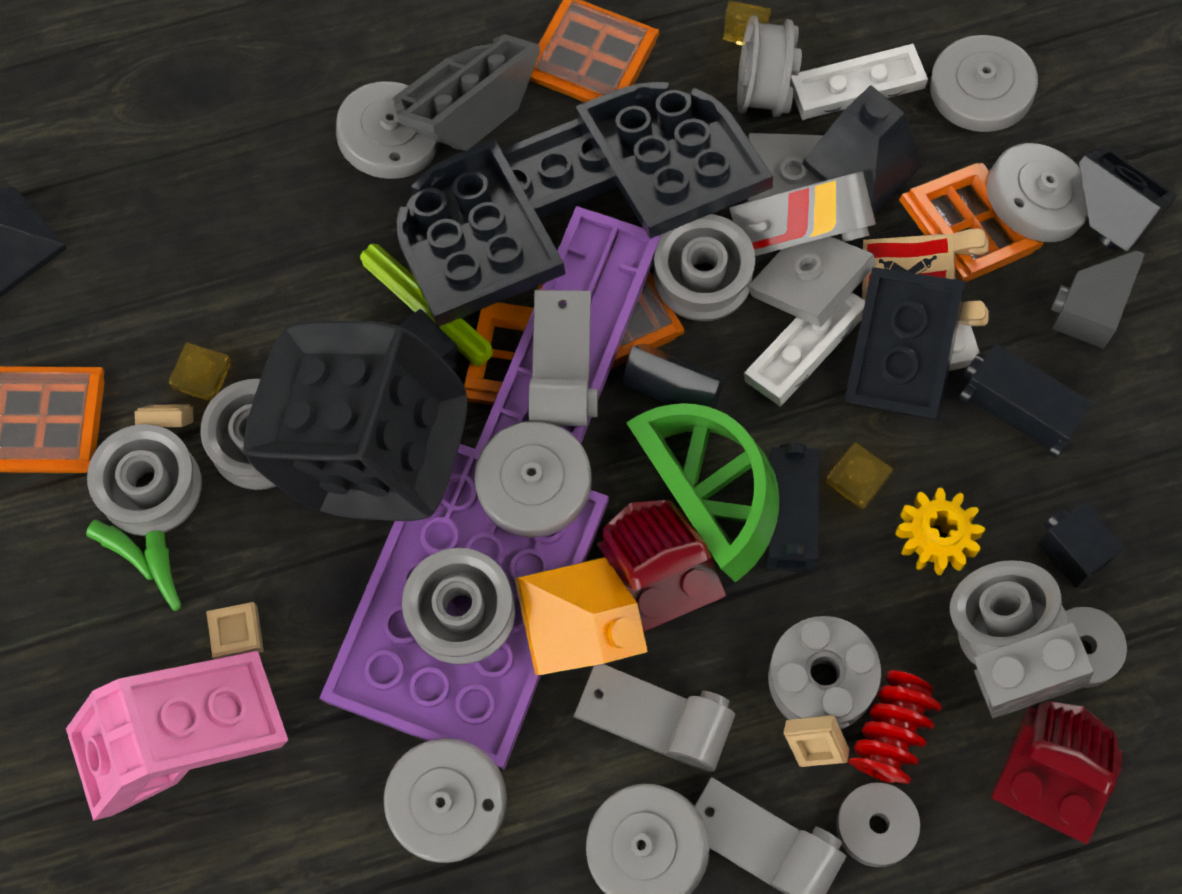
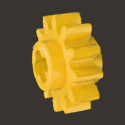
[896,488,985,575]

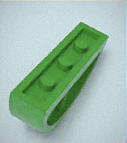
[627,403,779,582]

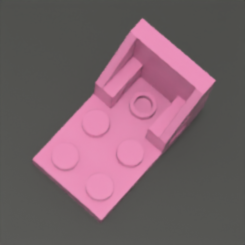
[66,651,288,821]

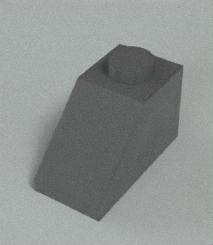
[1051,250,1145,349]

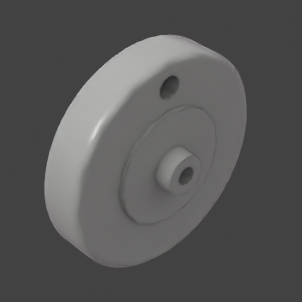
[930,35,1038,132]
[336,81,440,179]
[986,143,1088,242]
[475,421,592,537]
[384,738,507,863]
[586,784,710,894]

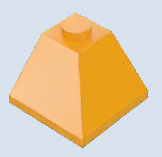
[515,557,648,675]

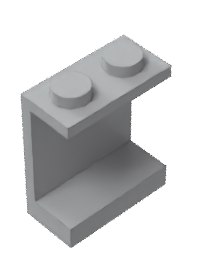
[973,622,1094,719]

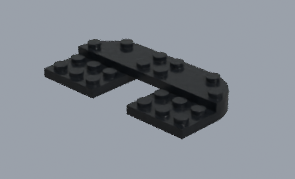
[397,82,773,327]

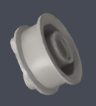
[737,15,802,117]
[654,214,755,321]
[201,379,276,490]
[87,424,202,536]
[402,548,516,665]
[950,561,1068,665]
[768,616,881,729]

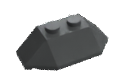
[393,34,540,151]

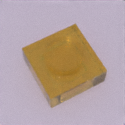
[723,1,771,46]
[168,342,232,401]
[825,442,893,510]

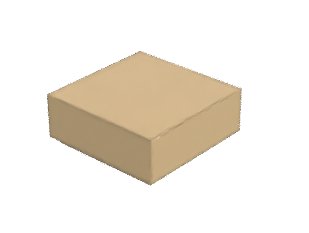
[135,404,194,427]
[206,602,264,659]
[784,715,850,767]

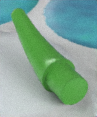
[86,520,153,580]
[145,530,181,611]

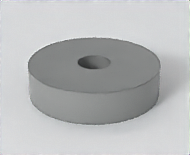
[1065,607,1127,688]
[836,783,920,867]

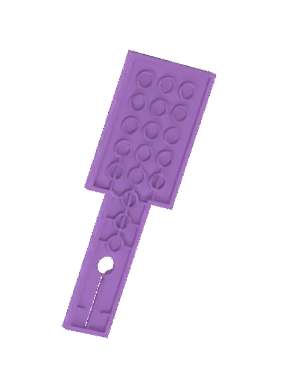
[319,206,661,770]

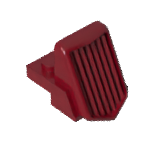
[597,500,726,632]
[990,701,1123,845]

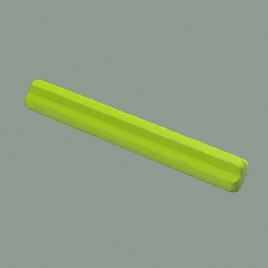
[360,244,493,366]

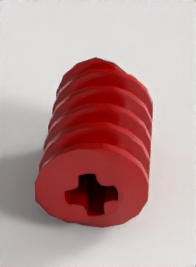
[848,670,942,784]

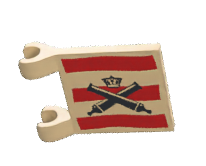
[862,229,989,326]

